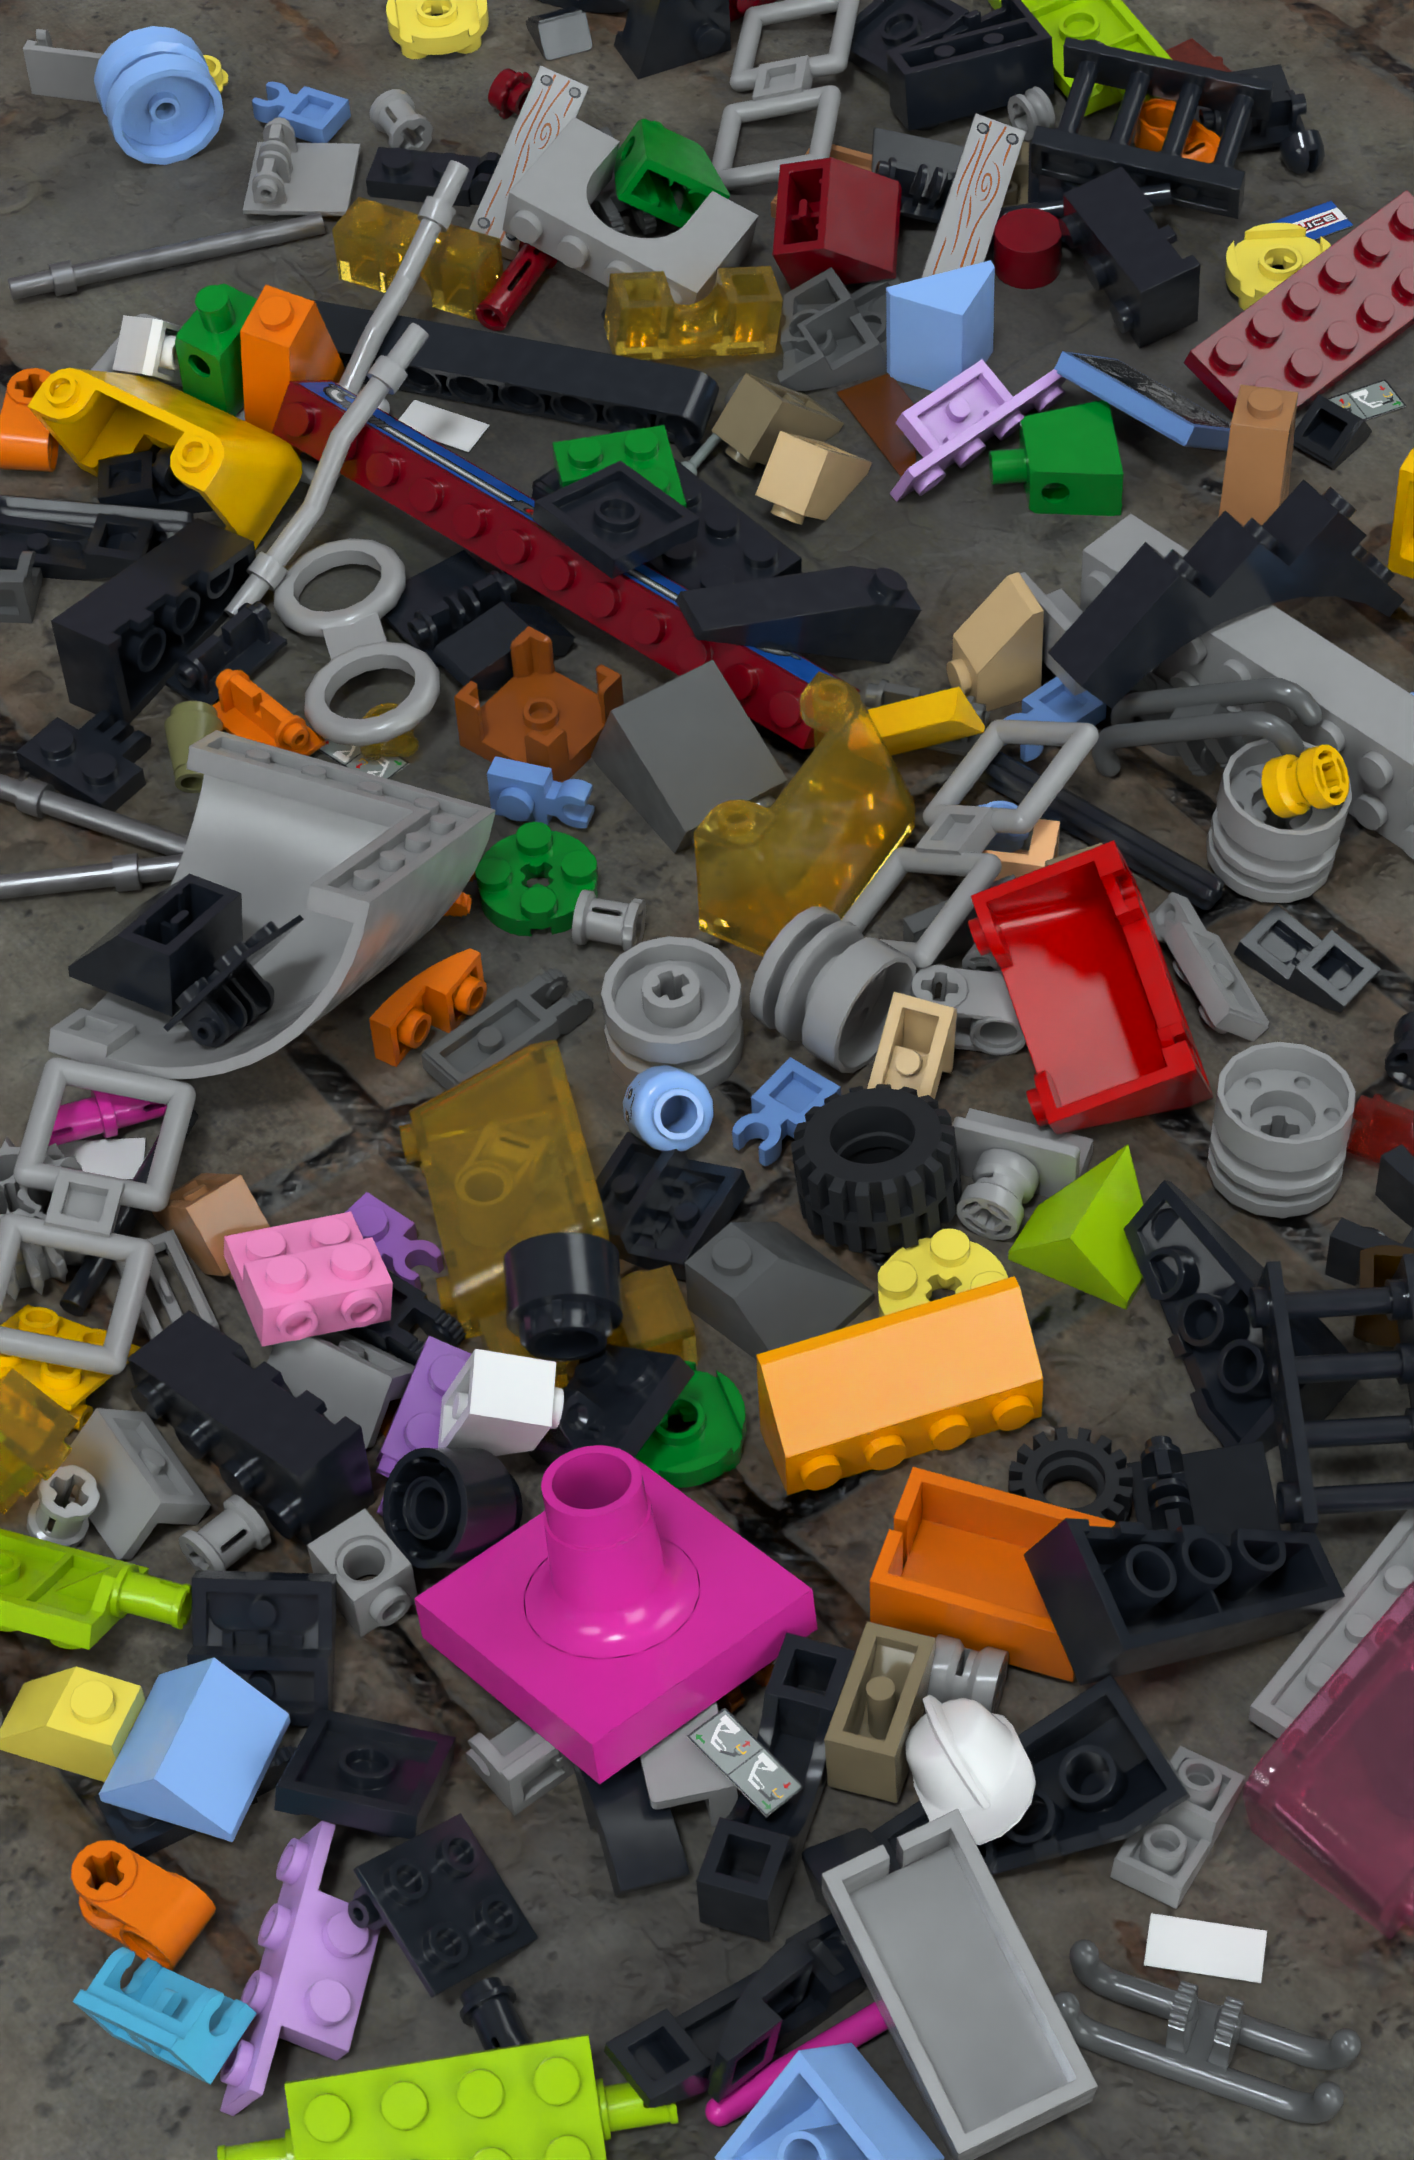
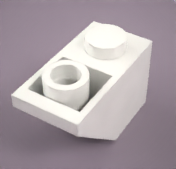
[113,315,183,387]

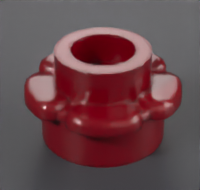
[488,68,532,119]

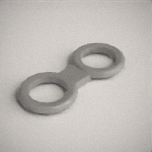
[274,538,440,747]

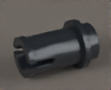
[460,1977,531,2050]

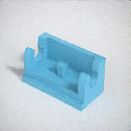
[73,1947,257,2085]

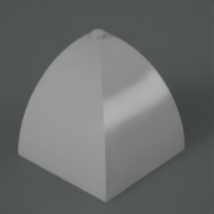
[48,730,496,1079]

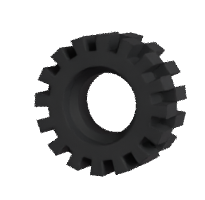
[1008,1427,1133,1524]

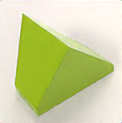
[1008,1144,1144,1310]

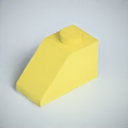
[0,1666,145,1782]

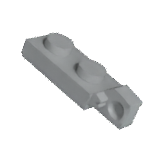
[1149,892,1269,1042]

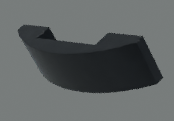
[0,513,154,580]
[604,1913,867,2108]

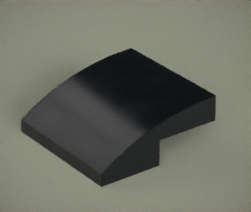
[566,1132,750,1281]
[187,1570,336,1726]

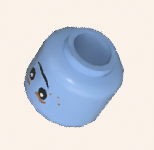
[623,1065,714,1151]

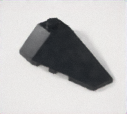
[675,566,922,663]
[1124,1180,1358,1453]
[871,1674,1190,1875]

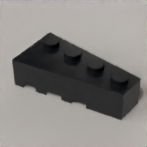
[51,518,256,724]
[128,1310,375,1545]
[1024,1518,1345,1686]

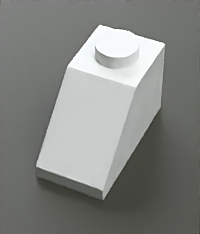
[438,1349,564,1456]

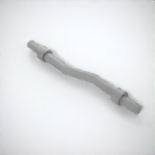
[336,160,469,396]
[224,323,429,618]

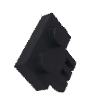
[16,710,151,812]

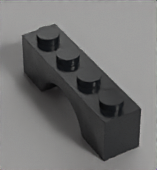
[696,1633,855,1942]

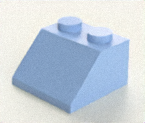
[714,2043,945,2160]

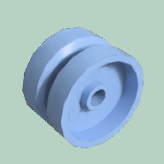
[94,26,224,165]

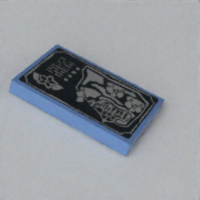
[1054,351,1231,451]

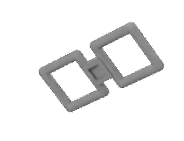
[712,0,860,191]
[841,719,1099,968]
[0,1057,196,1375]

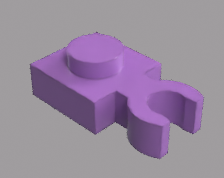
[346,1192,444,1291]

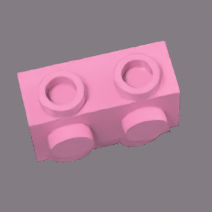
[224,1211,393,1347]

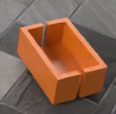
[870,1467,1116,1682]

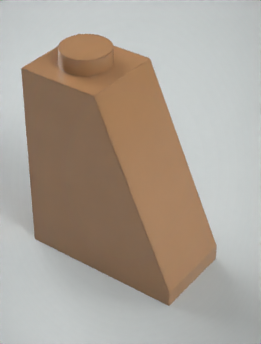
[1219,384,1298,525]

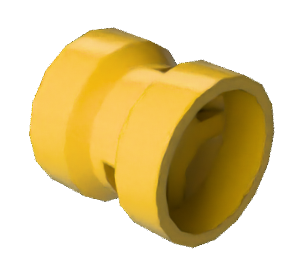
[1261,744,1349,818]

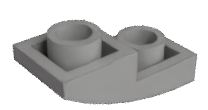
[1110,1746,1246,1909]

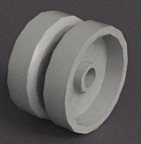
[601,936,744,1091]

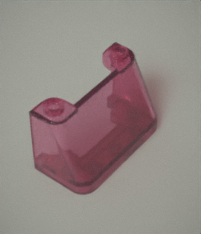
[1243,1581,1414,1940]

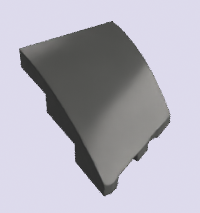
[777,267,902,391]

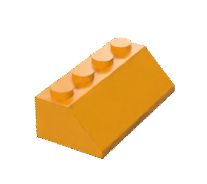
[756,1276,1044,1496]

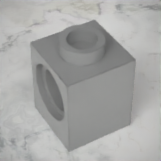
[307,1508,417,1638]

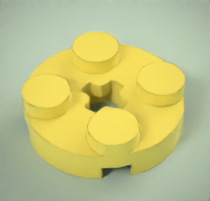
[386,0,489,59]
[1225,223,1331,310]
[878,1228,1008,1317]

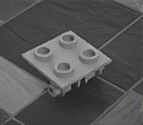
[243,117,361,217]

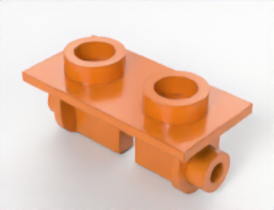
[212,669,326,756]

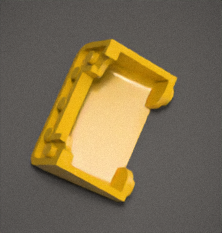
[27,368,302,550]

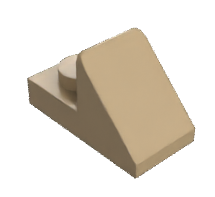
[867,992,957,1099]

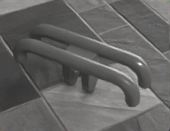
[1092,677,1322,777]
[1053,1939,1361,2124]

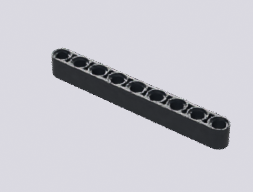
[306,298,719,442]

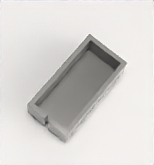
[822,1809,1098,2160]

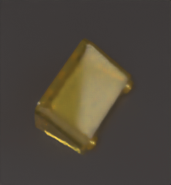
[694,671,915,957]
[399,1039,610,1339]

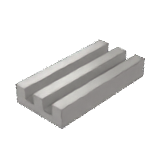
[114,1229,220,1340]

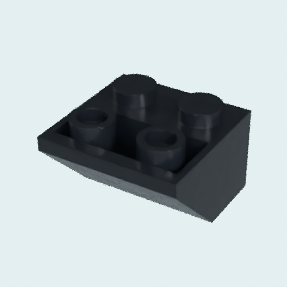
[68,873,243,1017]

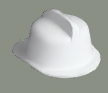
[905,1694,1036,1845]

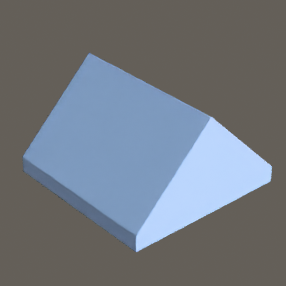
[886,260,995,392]
[99,1657,291,1842]

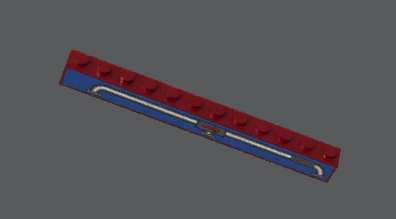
[272,380,860,749]

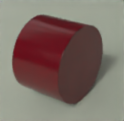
[994,208,1062,289]

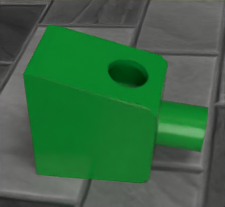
[614,119,730,228]
[175,284,257,416]
[989,400,1123,516]

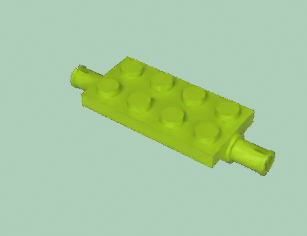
[988,0,1172,116]
[0,1528,192,1650]
[217,2034,678,2160]

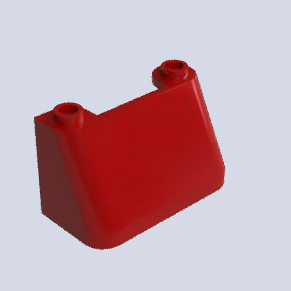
[968,840,1214,1134]

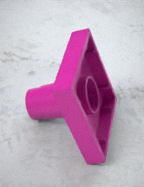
[414,1445,818,1785]

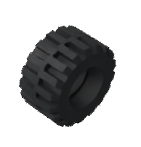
[791,1084,962,1253]

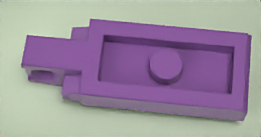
[375,1336,471,1516]

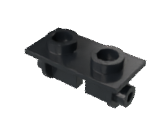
[165,601,288,706]

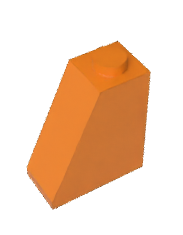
[240,285,345,457]

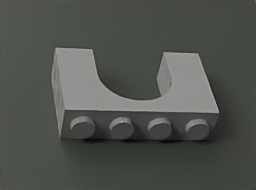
[502,117,759,330]

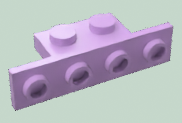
[890,359,1066,502]
[220,1821,381,2116]

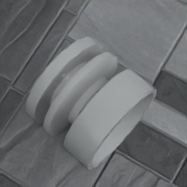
[1206,738,1352,903]
[750,906,916,1073]
[1207,1042,1356,1218]

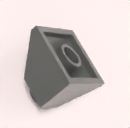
[685,1222,875,1360]

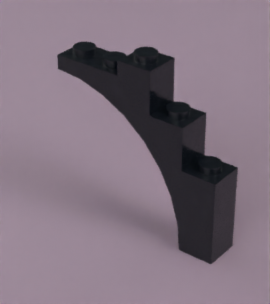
[1048,479,1405,708]

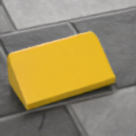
[847,686,985,759]

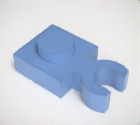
[252,82,351,143]
[1003,676,1106,762]
[487,756,595,828]
[732,1057,841,1166]

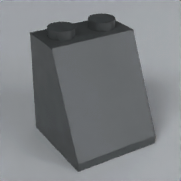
[591,660,788,853]

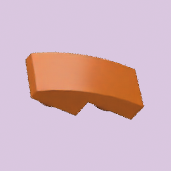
[369,948,487,1067]

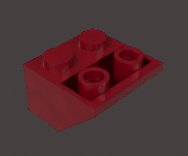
[772,157,902,290]

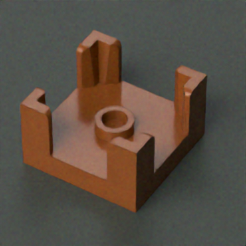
[454,626,624,783]

